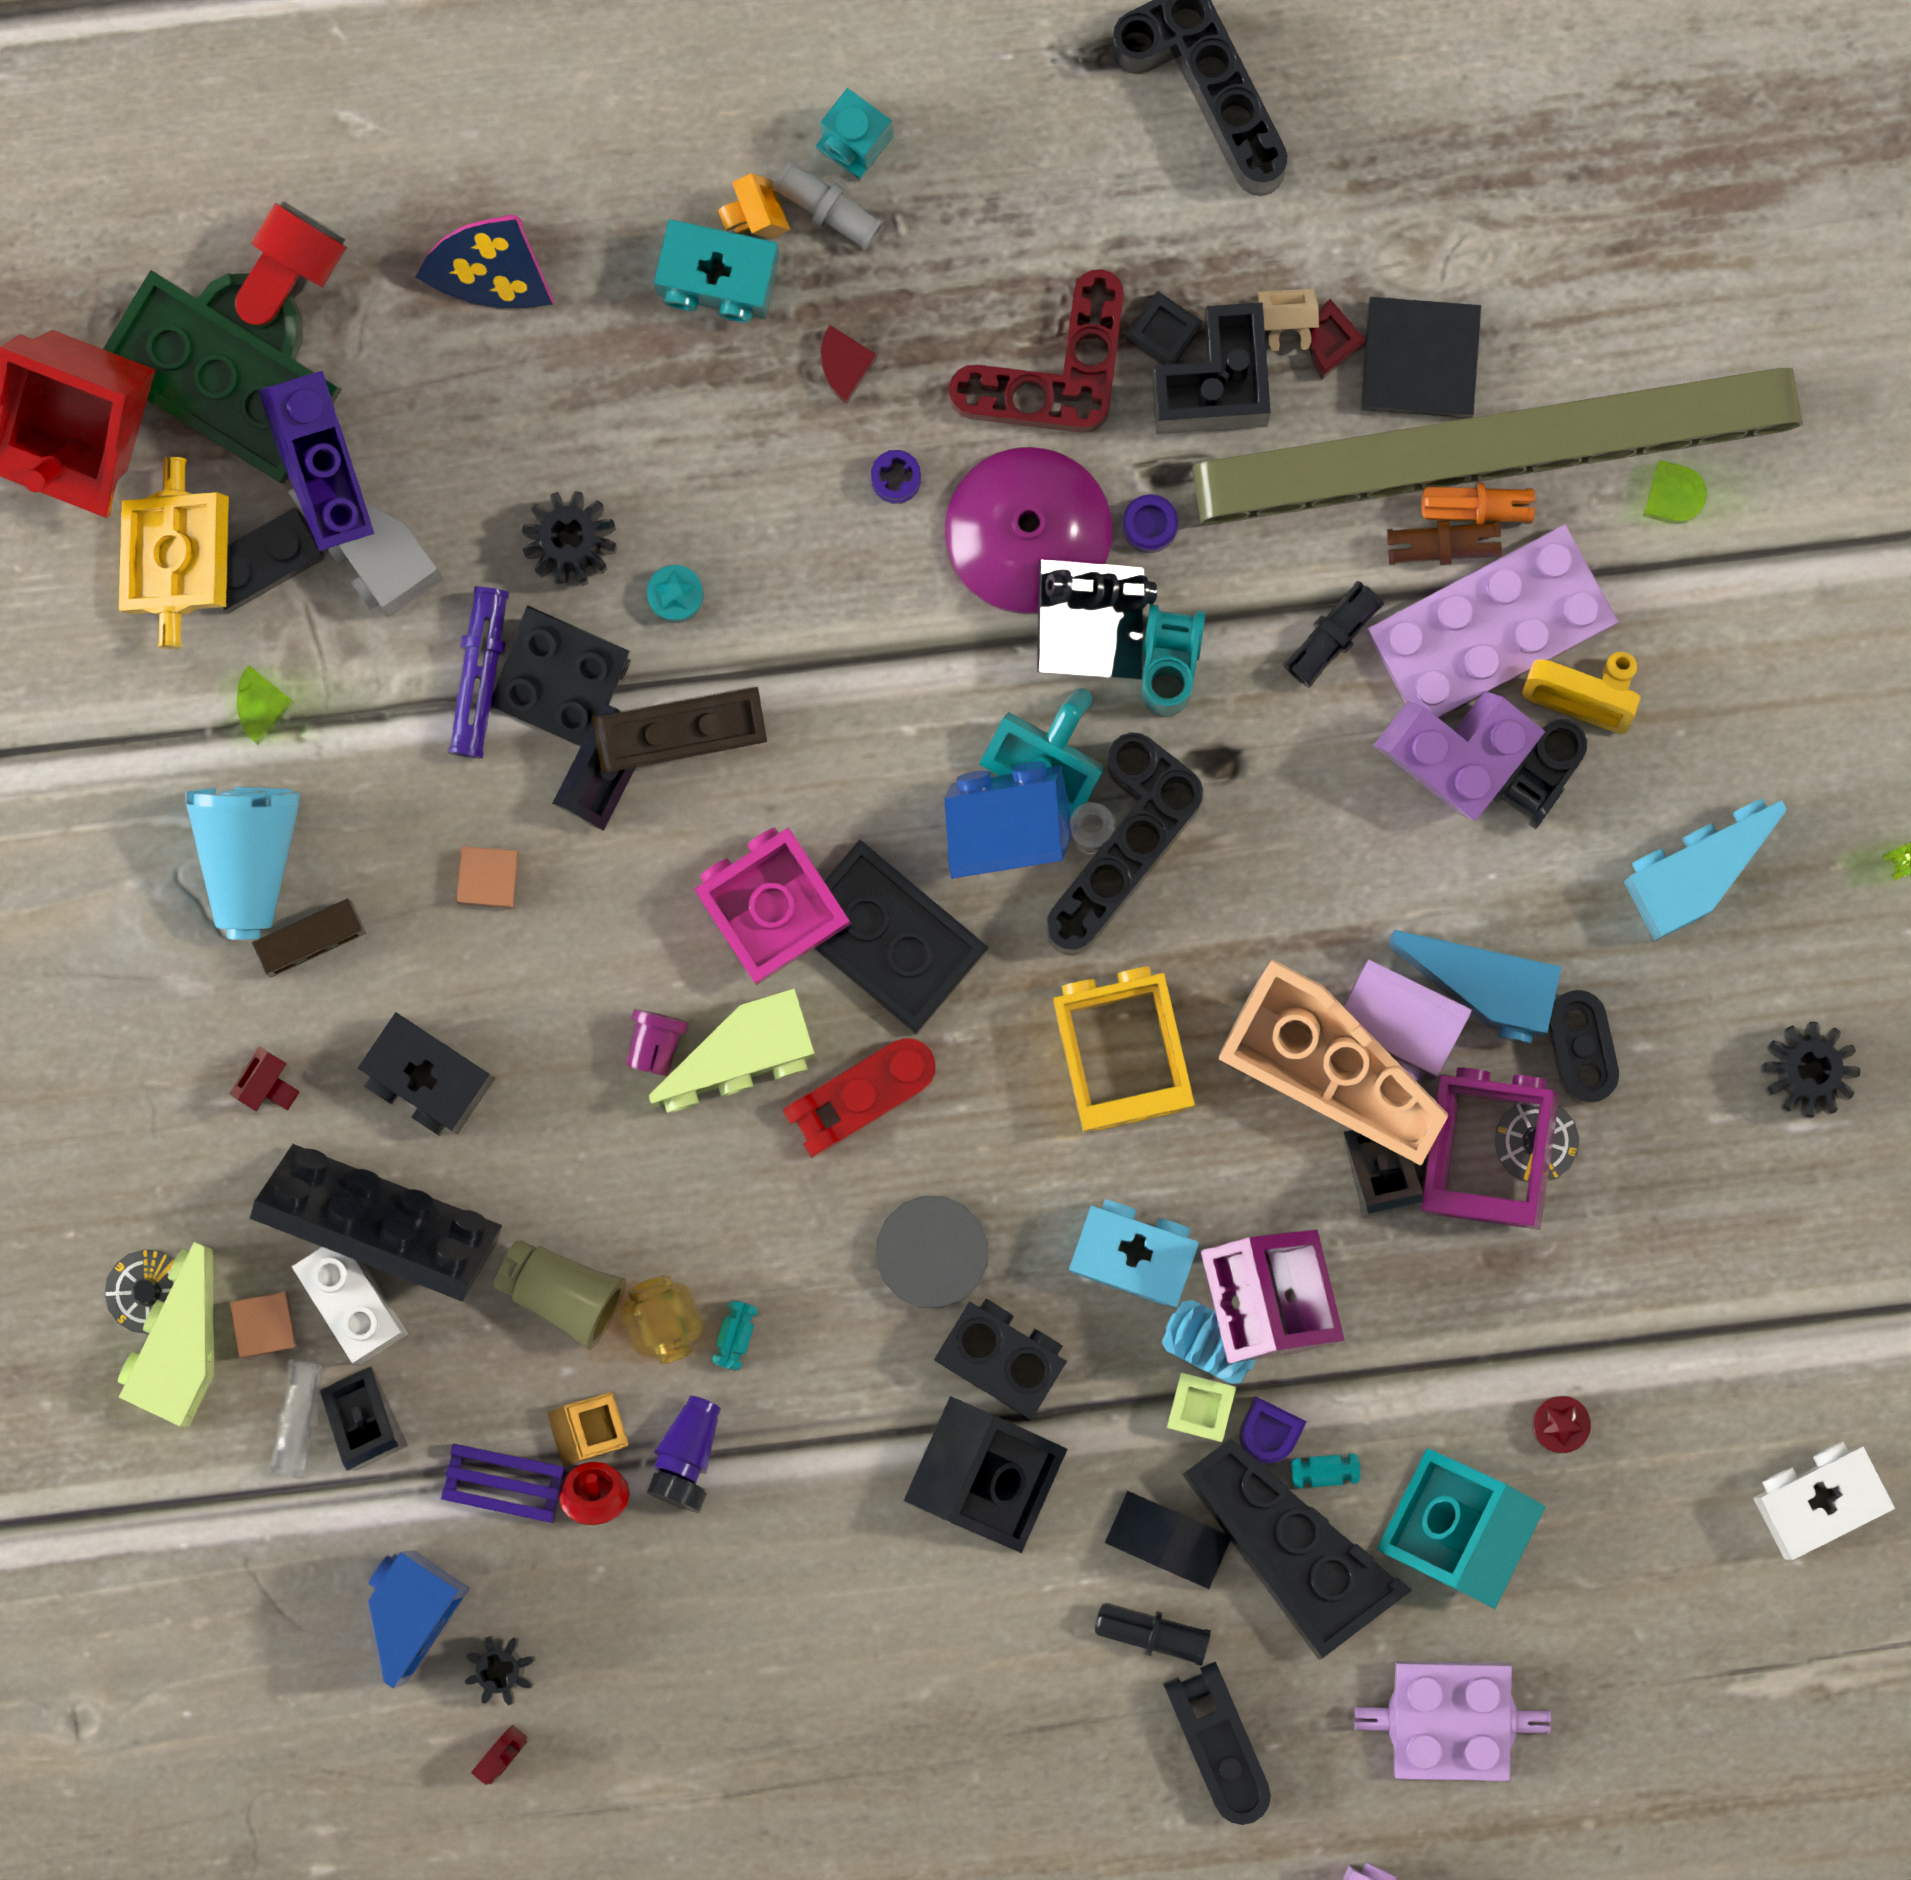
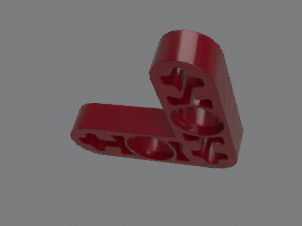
[949,269,1124,433]

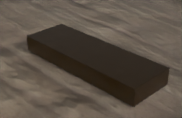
[592,686,767,773]

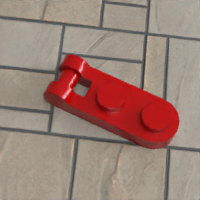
[782,1038,936,1159]

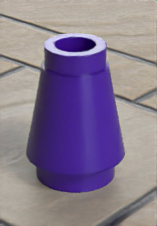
[654,1395,721,1484]

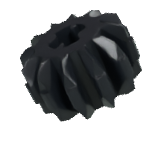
[522,491,617,587]
[1761,1021,1860,1119]

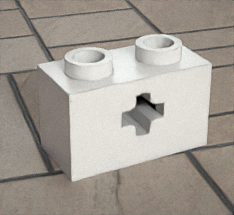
[292,1247,408,1365]
[1753,1442,1895,1560]

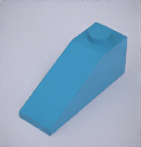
[1388,930,1561,1044]

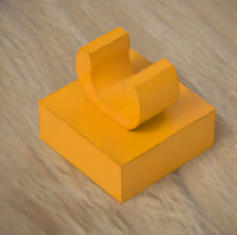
[718,173,791,239]

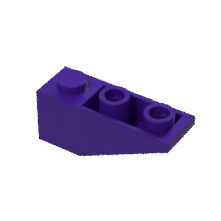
[258,371,375,551]

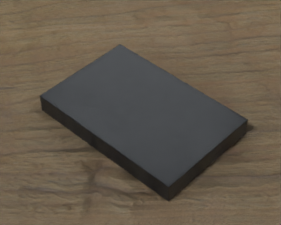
[814,840,989,1035]

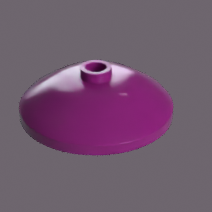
[945,447,1112,614]

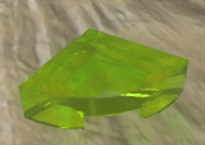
[237,664,294,745]

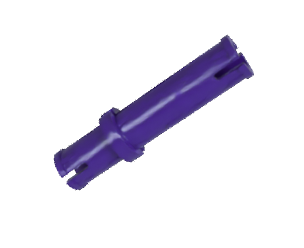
[448,586,509,759]

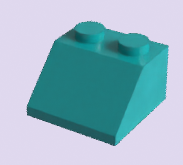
[1376,1448,1546,1609]

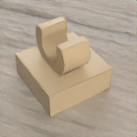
[1258,289,1319,351]

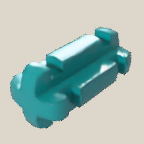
[712,1300,758,1371]
[1291,1453,1361,1489]

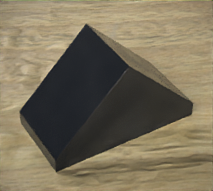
[1344,1130,1424,1218]
[319,1366,408,1471]
[1105,1490,1231,1589]

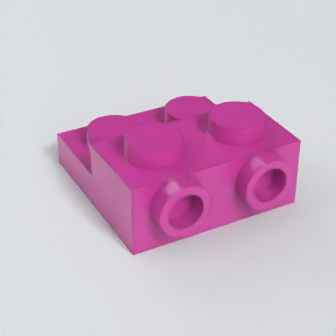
[694,827,851,985]

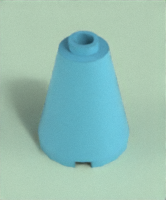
[186,787,300,940]

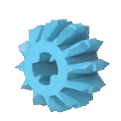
[1162,1300,1257,1384]

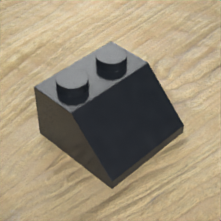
[903,1396,1068,1553]

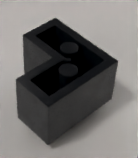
[1152,302,1271,434]

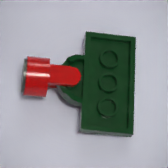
[103,201,347,484]

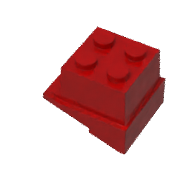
[0,330,155,518]

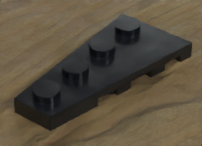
[1182,1439,1412,1660]

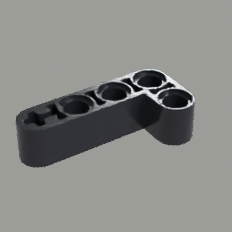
[1112,0,1288,196]
[1046,732,1203,955]

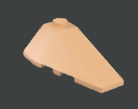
[1219,959,1448,1165]

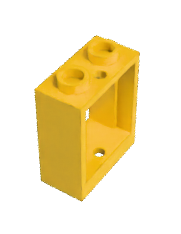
[1053,966,1195,1134]

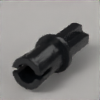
[1095,1603,1211,1666]

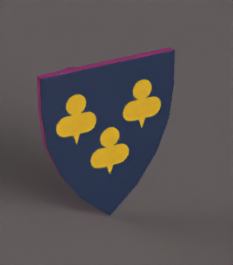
[415,215,554,308]

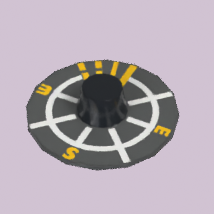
[1495,1104,1579,1182]
[105,1249,175,1334]

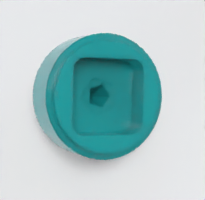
[647,565,704,623]

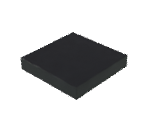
[1361,297,1481,418]

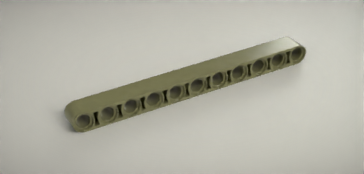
[1192,368,1803,525]

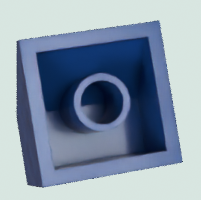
[944,761,1074,879]
[368,1550,470,1689]

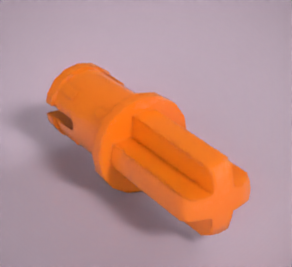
[1421,482,1535,524]

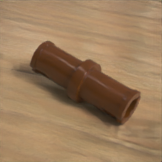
[1387,520,1502,566]

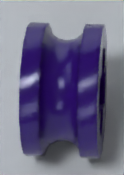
[871,450,921,504]

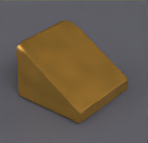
[548,1391,629,1466]

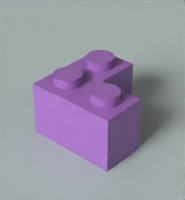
[1373,691,1546,821]

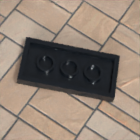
[249,1144,502,1302]

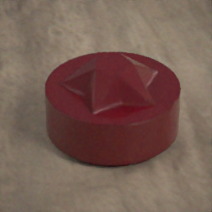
[1532,1396,1591,1453]

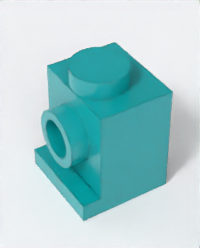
[816,88,893,180]

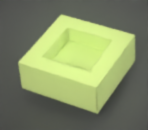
[1166,1373,1236,1443]

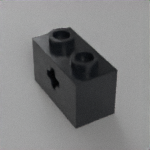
[357,1012,495,1136]

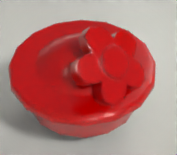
[559,1461,630,1526]

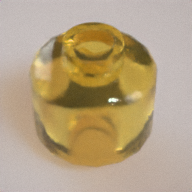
[620,1275,704,1364]

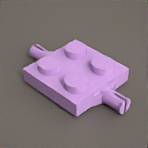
[1354,1661,1551,1781]

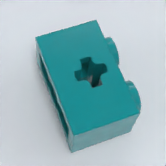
[654,219,780,323]

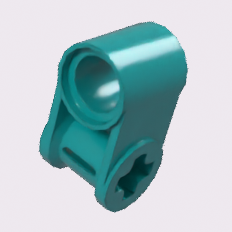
[1141,604,1206,717]

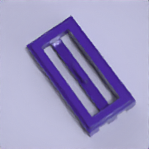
[441,1443,566,1523]

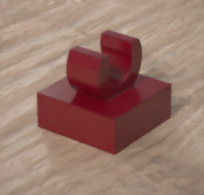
[229,1046,300,1112]

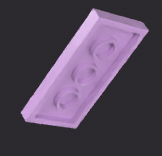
[1366,524,1619,719]

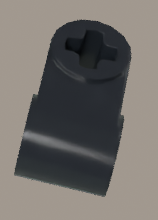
[1493,719,1587,830]

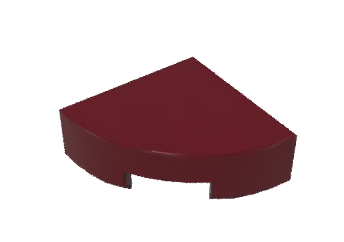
[1309,299,1366,380]
[821,325,877,404]
[471,1725,528,1785]

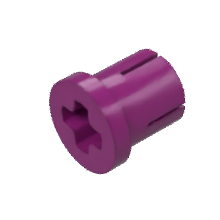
[625,1008,688,1076]

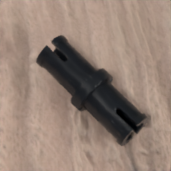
[1283,581,1384,688]

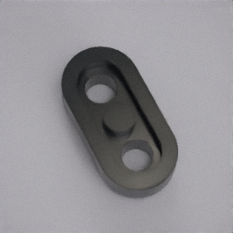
[1549,990,1619,1104]

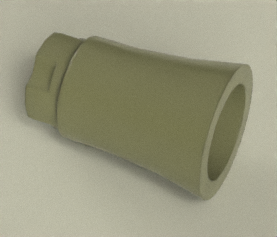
[494,1240,626,1350]

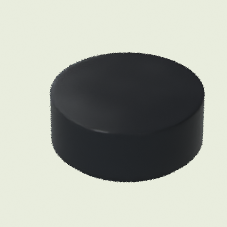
[647,1471,707,1513]

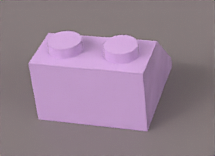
[1343,959,1472,1084]

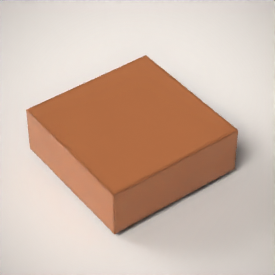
[456,846,520,909]
[230,1292,298,1358]

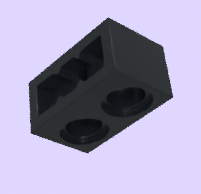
[934,1298,1067,1420]

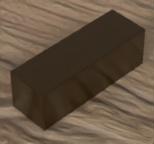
[251,898,367,978]

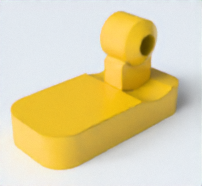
[1522,651,1641,734]

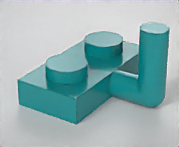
[979,688,1107,819]

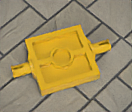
[119,457,229,649]

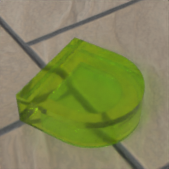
[1643,459,1707,525]

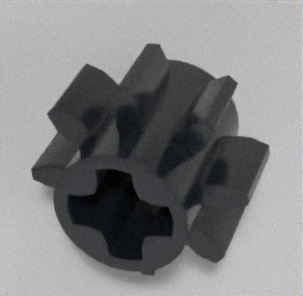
[464,1635,536,1705]

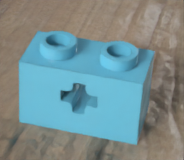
[1068,1199,1199,1309]

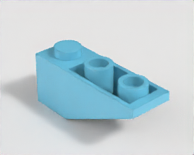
[1624,798,1787,942]

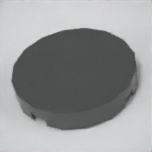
[876,1196,988,1308]

